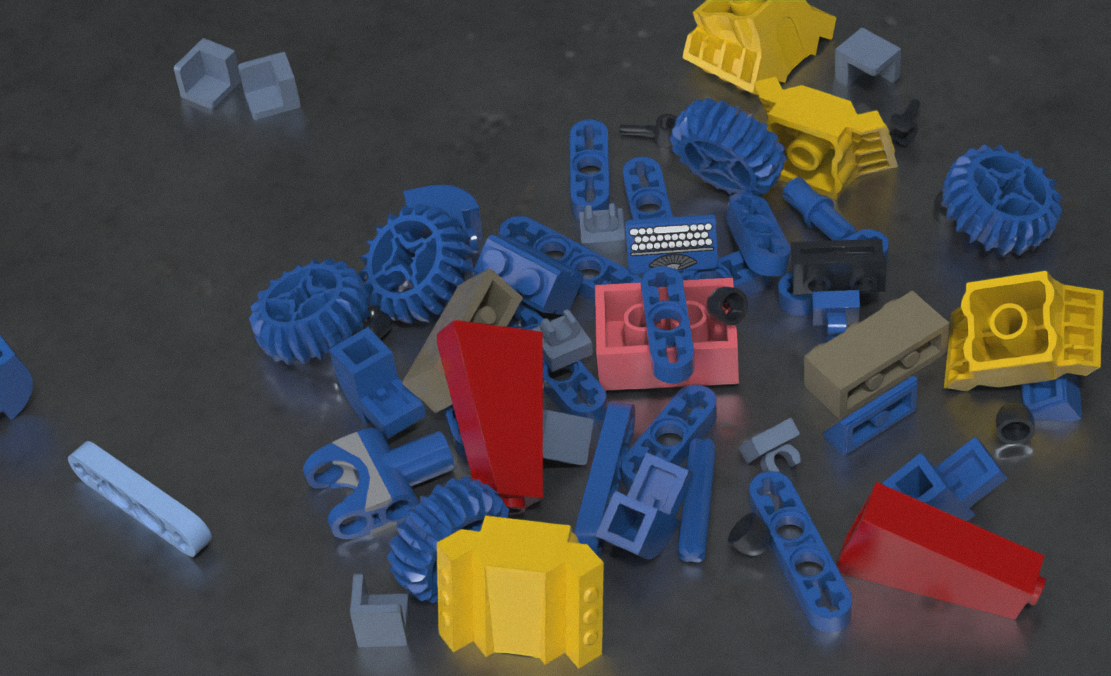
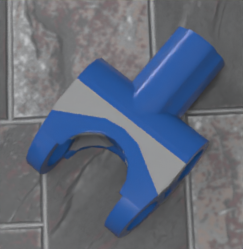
[303,428,455,539]

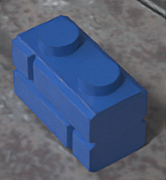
[473,234,584,315]

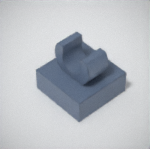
[579,203,626,254]
[531,309,593,372]
[738,418,801,472]

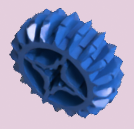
[670,98,787,197]
[941,144,1063,256]
[358,203,475,325]
[249,258,371,365]
[387,476,510,604]

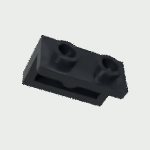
[791,239,887,295]

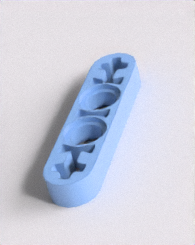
[68,441,212,557]

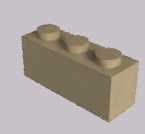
[402,268,523,413]
[804,290,949,420]

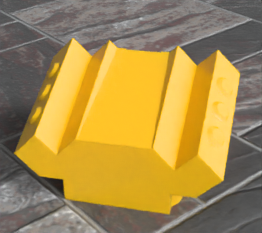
[682,0,837,95]
[753,76,898,200]
[944,271,1104,391]
[437,515,604,669]

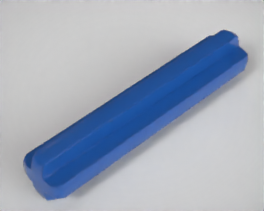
[678,438,715,563]

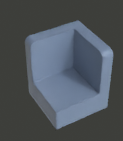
[835,27,901,87]
[174,38,241,109]
[238,51,301,120]
[543,410,594,465]
[350,574,410,647]

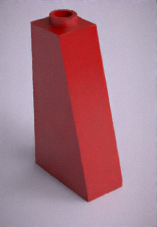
[436,320,543,514]
[836,482,1046,620]

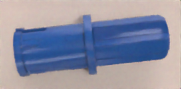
[782,177,855,241]

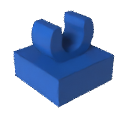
[812,290,860,342]

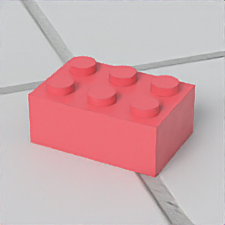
[595,278,739,391]

